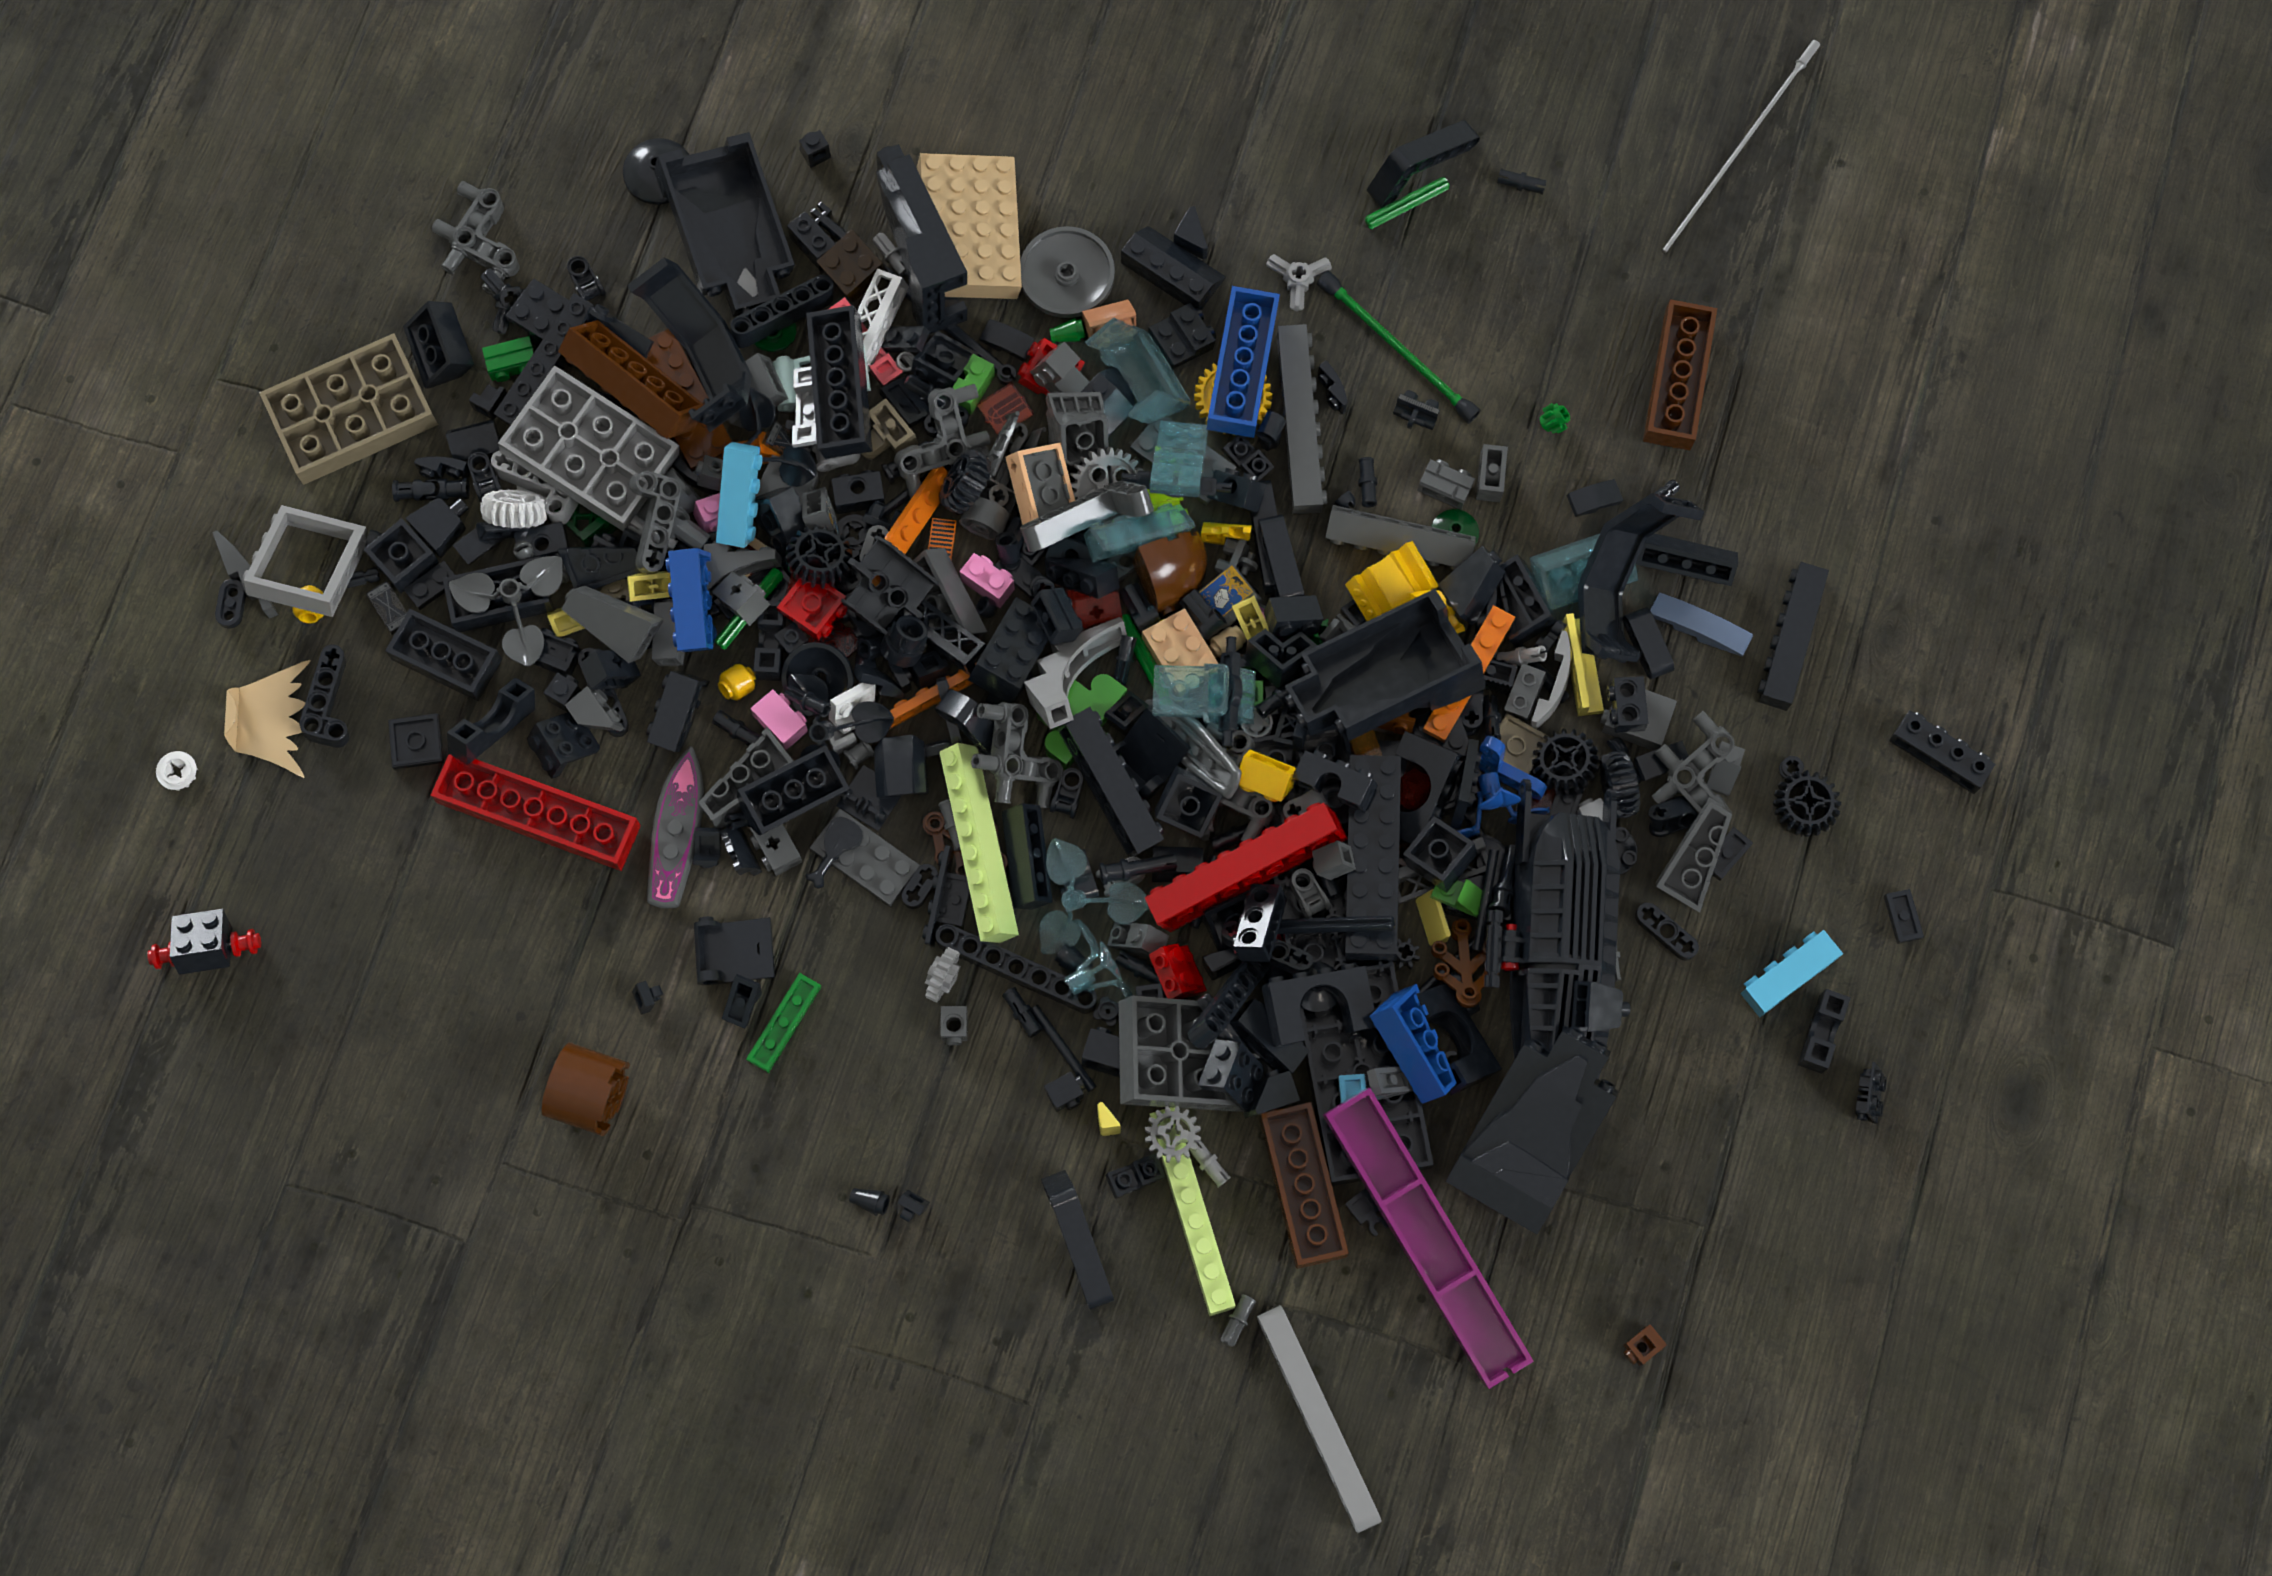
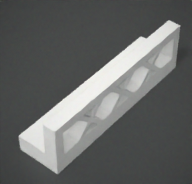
[858,269,909,371]

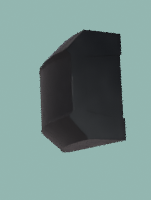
[875,735,929,799]

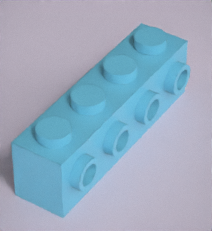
[716,442,763,548]
[1740,930,1843,1018]

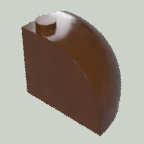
[1132,531,1207,616]

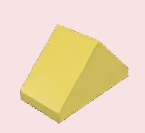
[627,571,671,602]
[1232,596,1269,641]

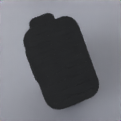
[841,535,940,635]

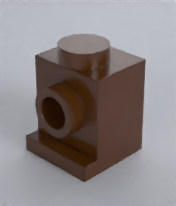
[1623,1324,1667,1366]

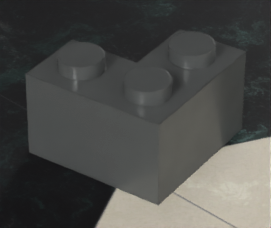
[1030,342,1090,393]

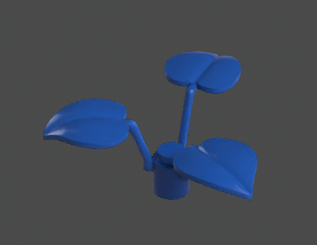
[1458,772,1550,839]

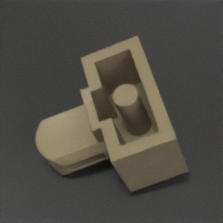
[861,398,919,460]

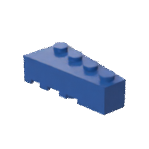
[666,548,713,652]
[1370,984,1457,1104]

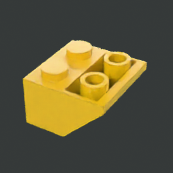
[1239,749,1296,802]

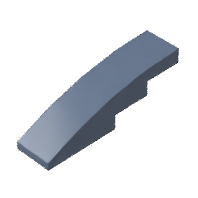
[1650,593,1753,657]

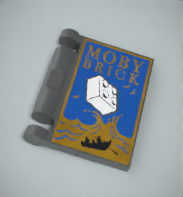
[1199,564,1262,635]

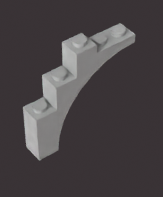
[1024,617,1127,729]

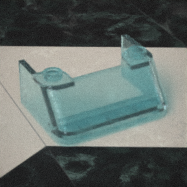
[1085,318,1191,424]

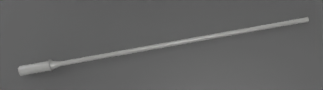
[1662,40,1820,253]

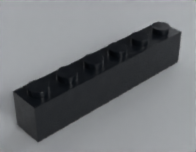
[1757,562,1829,711]

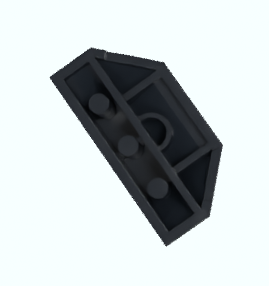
[1081,365,1135,437]

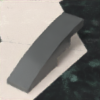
[212,531,279,619]

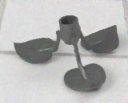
[449,556,562,667]

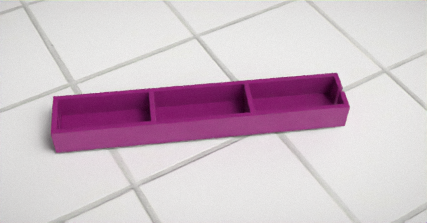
[1323,1088,1534,1389]

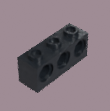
[1232,884,1287,962]

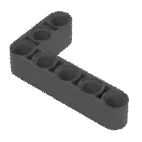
[1020,481,1154,552]

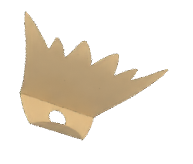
[224,660,310,778]

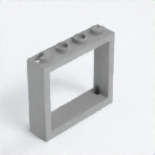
[242,505,368,617]

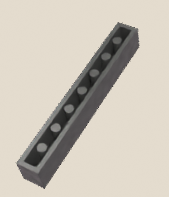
[1277,324,1327,515]

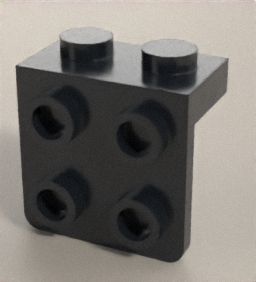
[527,712,600,779]
[1198,1039,1264,1111]

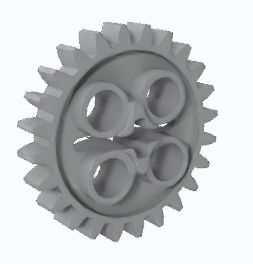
[1070,447,1143,525]

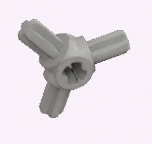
[1266,254,1332,312]

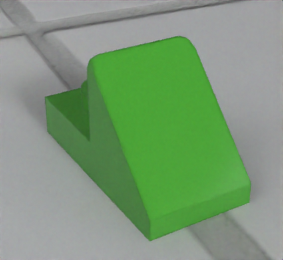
[1430,879,1482,918]

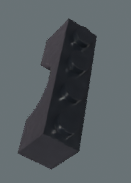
[447,677,535,765]

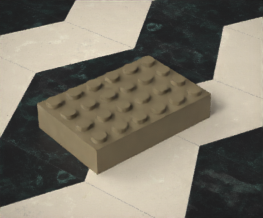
[259,333,438,485]

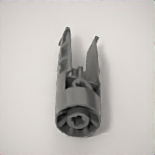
[959,411,1046,540]

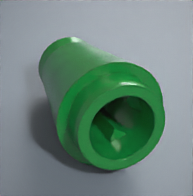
[1050,318,1086,343]

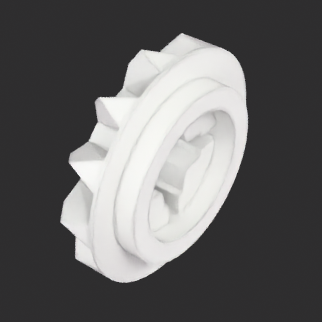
[156,751,198,791]

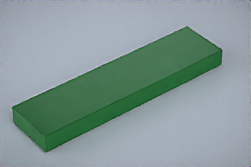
[746,973,822,1074]

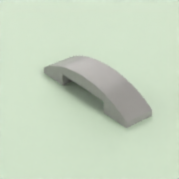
[792,366,817,448]
[1532,630,1571,729]

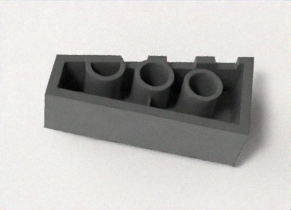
[698,727,793,829]
[1656,797,1732,913]

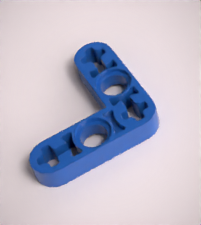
[1478,736,1547,800]

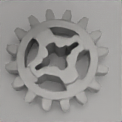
[925,947,961,1002]
[1145,1106,1201,1163]

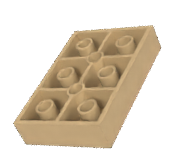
[917,153,1022,299]

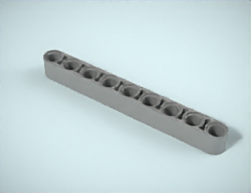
[1257,1305,1382,1533]

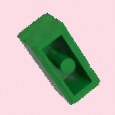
[482,336,535,382]

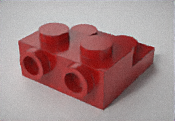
[1017,338,1085,396]
[777,578,848,641]
[1149,944,1207,999]

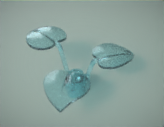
[1039,838,1149,954]
[1065,919,1134,998]

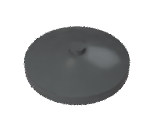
[1020,226,1115,318]

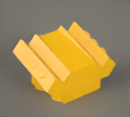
[1345,541,1439,621]

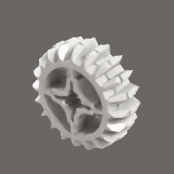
[481,489,547,529]

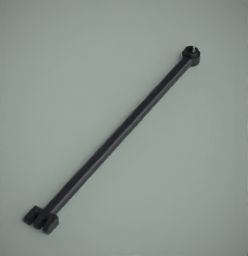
[810,202,1016,386]

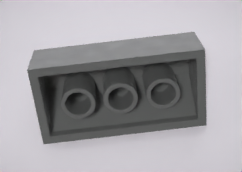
[913,548,987,658]

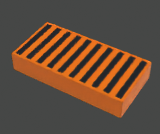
[928,518,957,561]

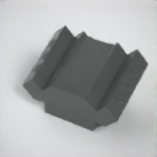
[1045,392,1109,468]

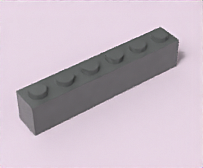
[1325,505,1476,570]

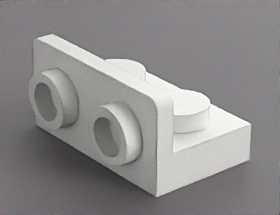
[829,683,876,734]

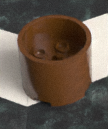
[541,1043,630,1136]

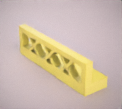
[1563,613,1604,716]

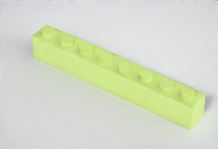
[940,743,1019,943]
[1149,1107,1236,1316]

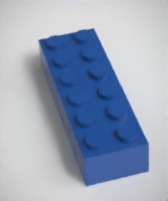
[1206,286,1280,438]

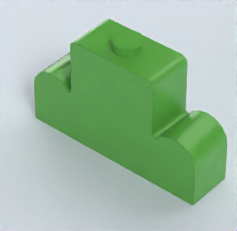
[1036,674,1127,770]

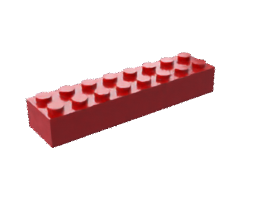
[431,754,641,871]
[1144,802,1348,933]

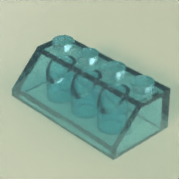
[1084,503,1195,563]
[1530,534,1638,610]

